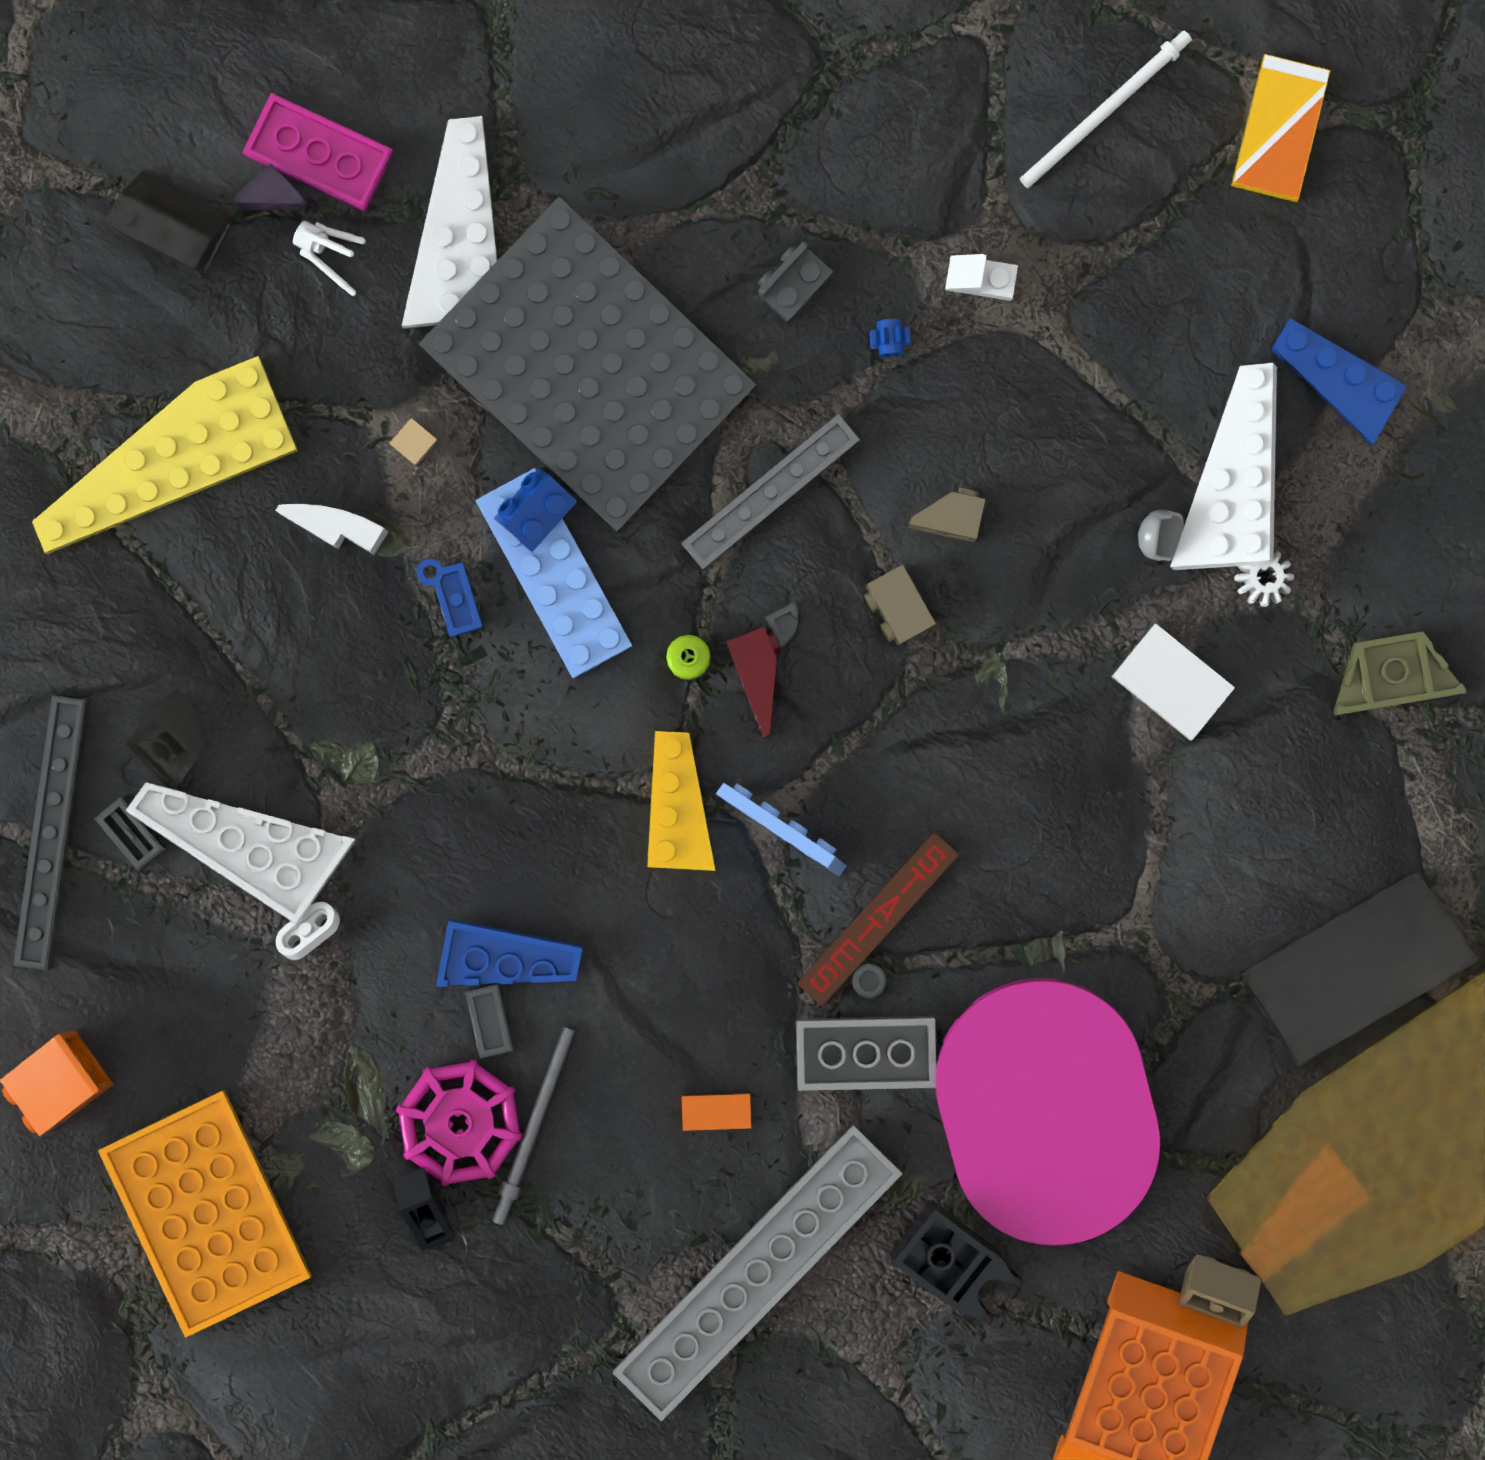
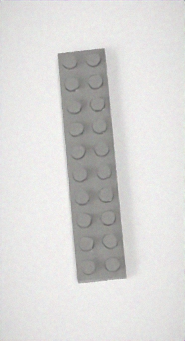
[612,1125,903,1421]

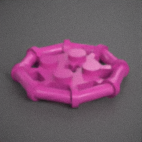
[396,1059,523,1187]

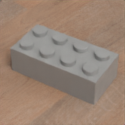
[796,1016,936,1091]

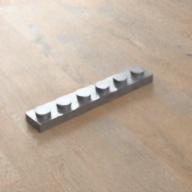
[681,414,860,570]

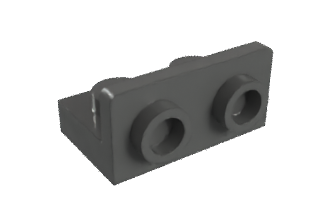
[758,241,834,323]

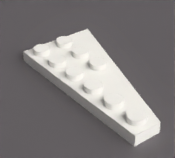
[402,116,498,329]
[1170,363,1277,570]
[126,782,356,925]

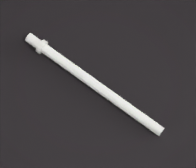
[1020,30,1192,188]

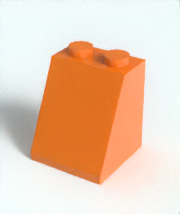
[0,1030,114,1136]

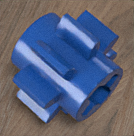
[870,319,911,357]

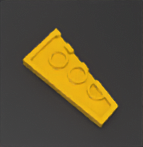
[647,731,716,871]

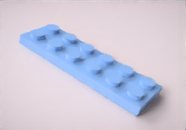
[475,468,633,679]

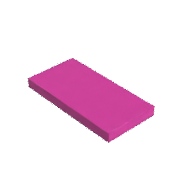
[242,93,394,212]

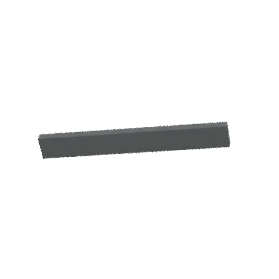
[13,695,88,970]

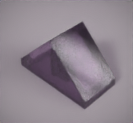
[235,163,308,212]

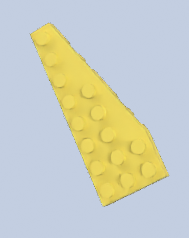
[32,356,298,554]

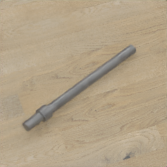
[492,1026,576,1225]

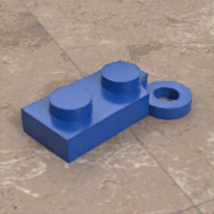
[416,559,483,638]

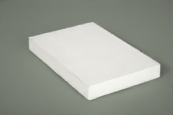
[1111,623,1235,741]

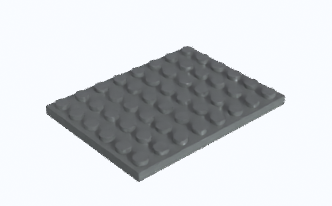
[419,197,756,532]

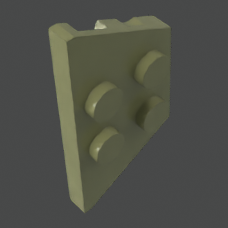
[1334,631,1466,716]

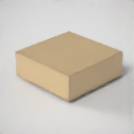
[389,418,438,467]

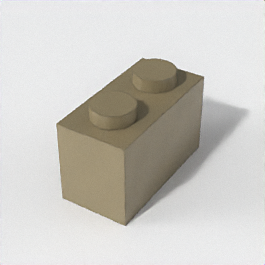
[864,565,936,646]
[1178,1254,1262,1328]

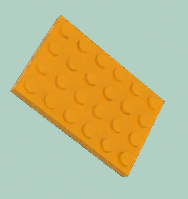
[98,1090,312,1338]

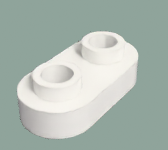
[276,902,340,960]

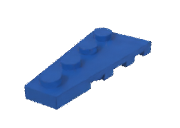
[1271,318,1407,446]
[436,919,584,987]

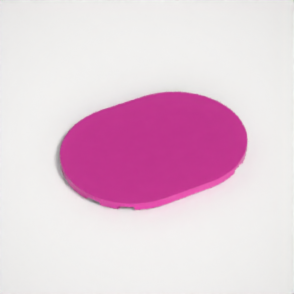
[935,978,1160,1245]

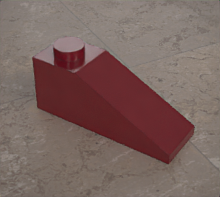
[726,627,780,739]

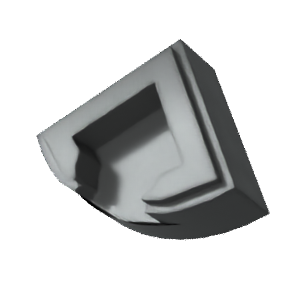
[765,602,799,648]

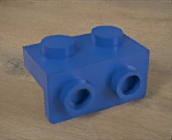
[494,469,577,552]

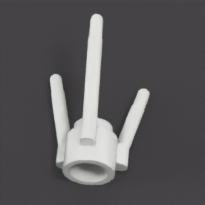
[293,220,366,296]

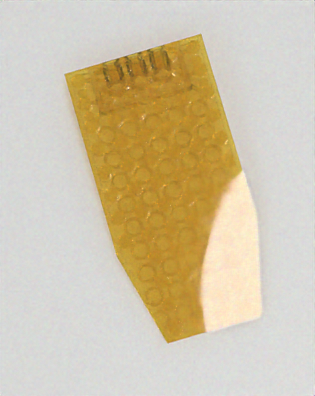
[1206,972,1485,1315]

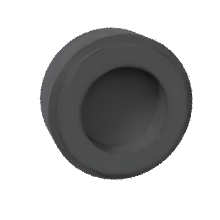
[852,963,886,998]

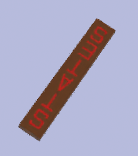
[797,832,959,1006]

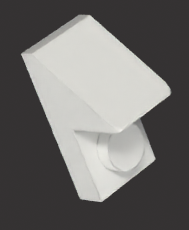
[945,254,1018,301]

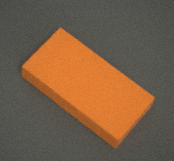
[682,1093,751,1131]

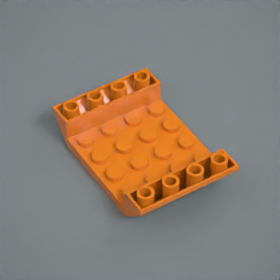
[1052,1271,1248,1460]

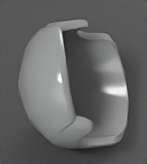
[1138,509,1184,561]

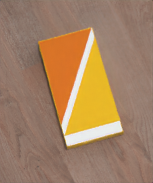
[1231,54,1330,202]

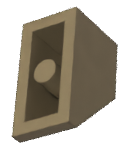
[908,488,985,543]

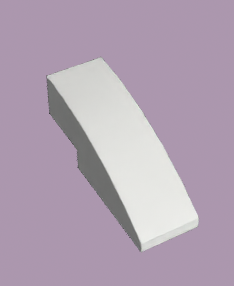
[275,504,388,555]

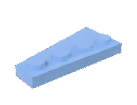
[716,782,847,877]

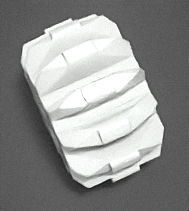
[1234,551,1294,607]

